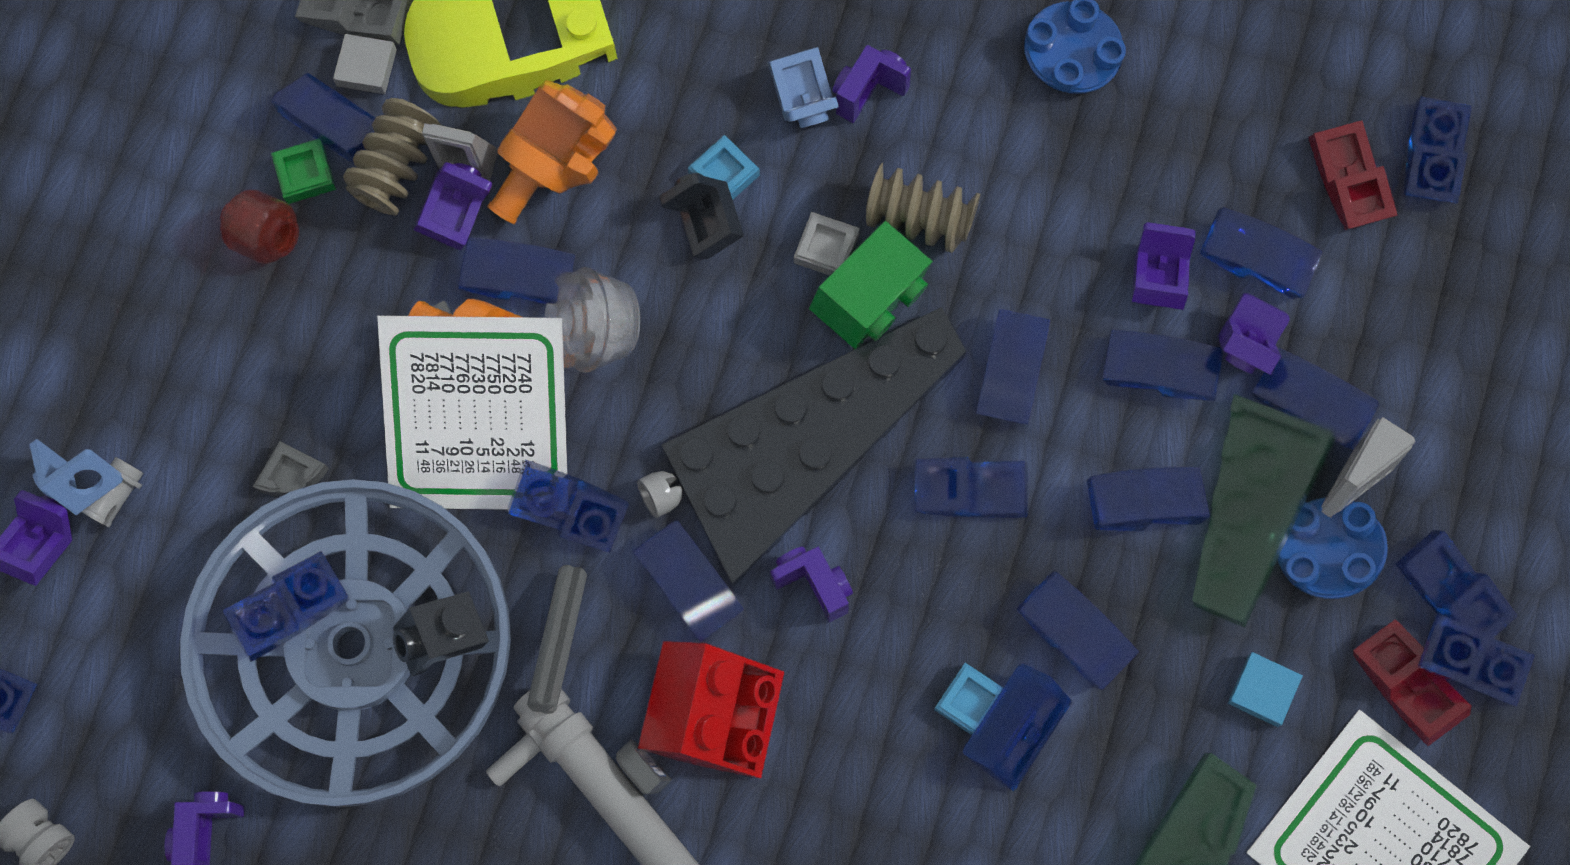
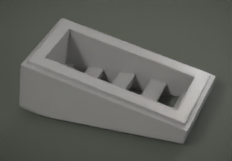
[422,123,498,181]
[1321,417,1415,518]

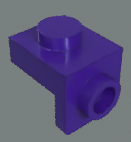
[833,45,911,124]
[413,162,492,251]
[1132,222,1195,310]
[1218,293,1290,375]
[0,490,72,586]
[770,546,853,623]
[165,792,244,865]

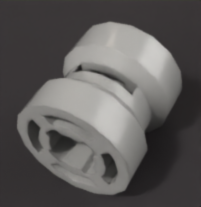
[0,799,75,865]

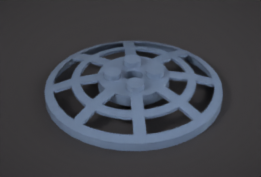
[180,479,511,808]

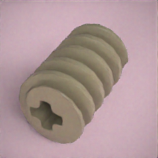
[343,98,441,216]
[866,163,981,253]

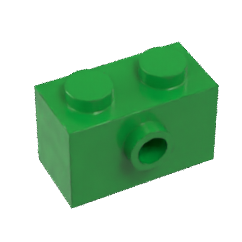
[809,220,933,350]

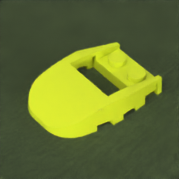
[404,0,618,108]

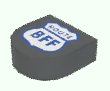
[616,739,672,794]

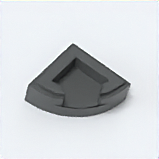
[253,441,329,496]

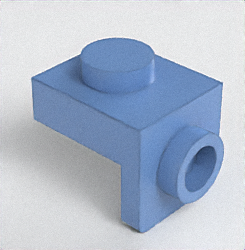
[768,47,839,128]

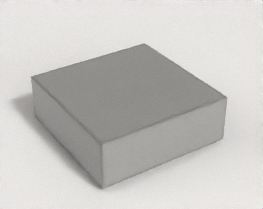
[333,34,397,94]
[794,212,860,276]

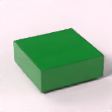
[271,138,336,204]

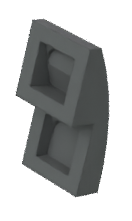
[295,0,413,45]

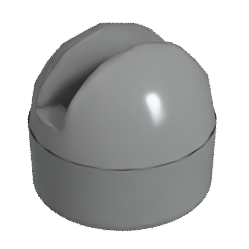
[637,471,683,518]

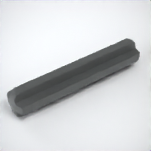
[527,565,587,714]

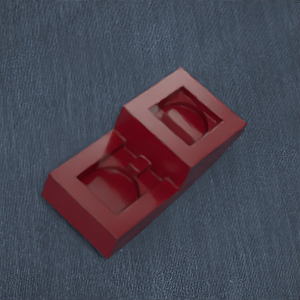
[1308,120,1398,230]
[1353,619,1472,746]

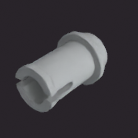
[82,457,144,528]

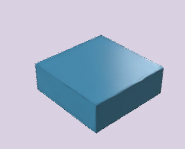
[688,135,760,200]
[1227,652,1303,727]
[934,663,1011,741]

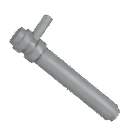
[486,689,699,865]

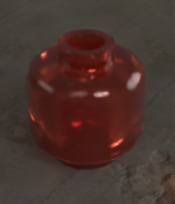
[220,189,299,264]

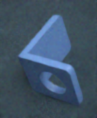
[29,439,123,515]

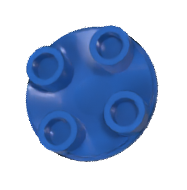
[1024,0,1126,94]
[1276,498,1388,599]

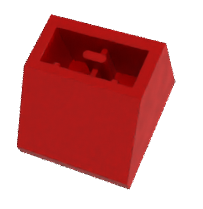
[638,641,784,778]

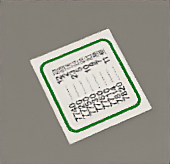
[377,316,568,510]
[1247,709,1530,865]

